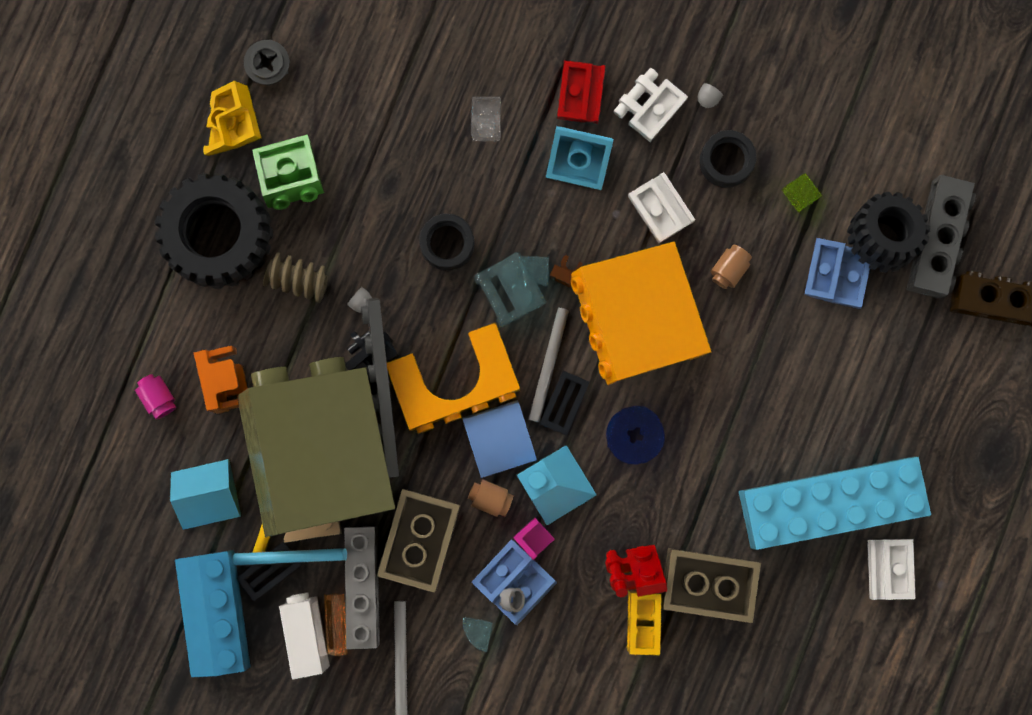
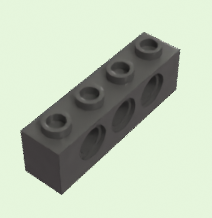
[906,175,976,299]

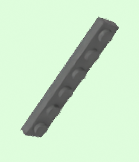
[361,298,399,478]

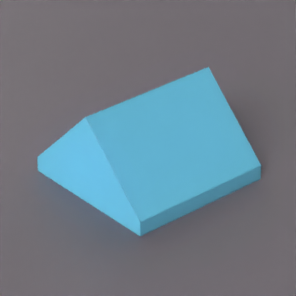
[546,126,614,190]
[170,459,241,530]

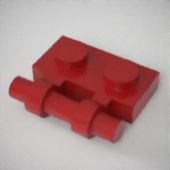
[605,544,667,598]

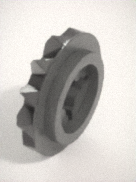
[244,40,290,86]

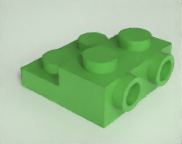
[252,134,324,210]

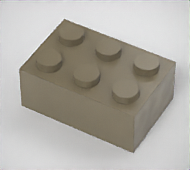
[377,489,461,593]
[661,548,761,623]

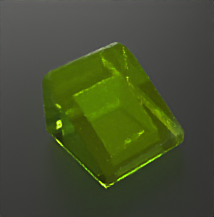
[782,173,822,213]

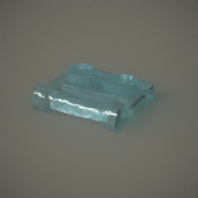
[473,252,547,328]

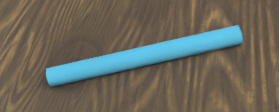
[233,548,347,565]

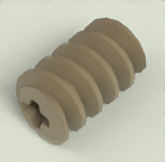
[263,252,328,303]

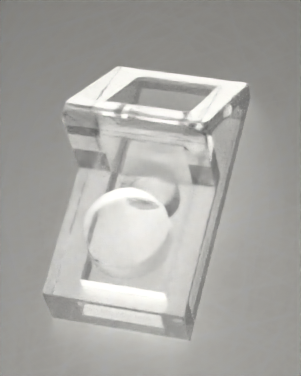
[471,97,501,141]

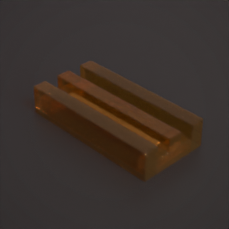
[324,593,347,656]

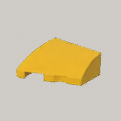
[203,81,261,156]

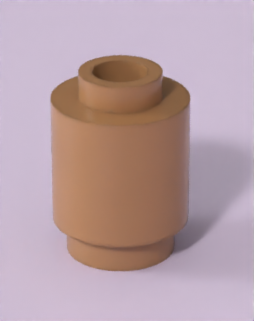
[710,244,752,289]
[468,479,514,517]

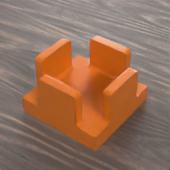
[194,346,248,414]

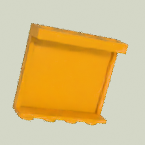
[571,241,711,385]

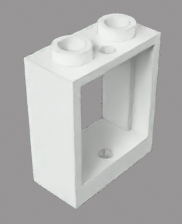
[279,592,330,679]

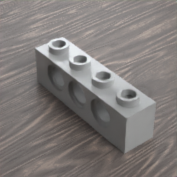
[344,526,380,649]

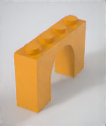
[387,323,520,434]

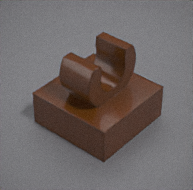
[549,255,583,289]

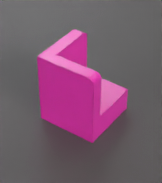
[513,517,555,560]

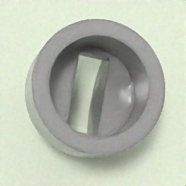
[697,83,723,108]
[347,287,372,313]
[499,588,525,612]

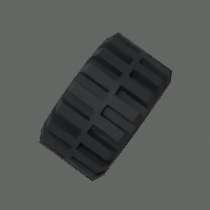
[847,192,930,273]

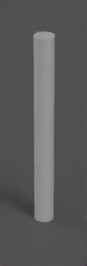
[529,308,569,423]
[394,601,407,715]

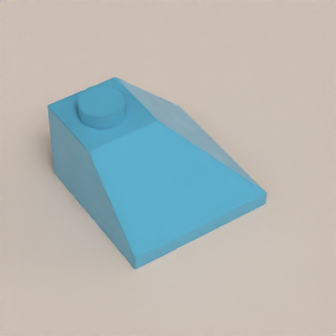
[517,445,596,525]

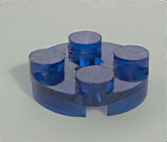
[606,406,665,465]

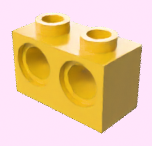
[627,591,661,655]

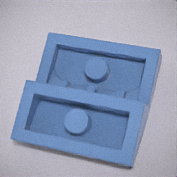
[804,238,870,309]
[462,400,537,478]
[472,539,557,625]

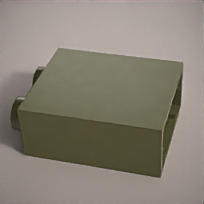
[237,357,395,537]

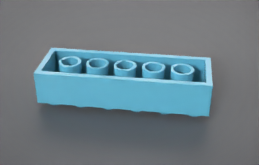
[739,457,931,550]

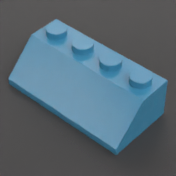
[175,550,251,677]

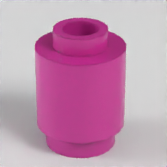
[135,374,176,420]

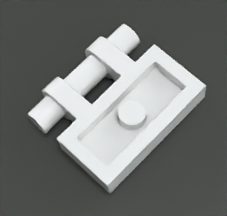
[613,68,688,142]

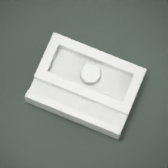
[628,172,695,244]
[868,539,915,600]

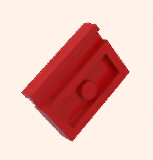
[557,60,605,124]

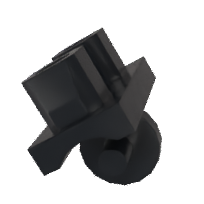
[345,330,398,380]

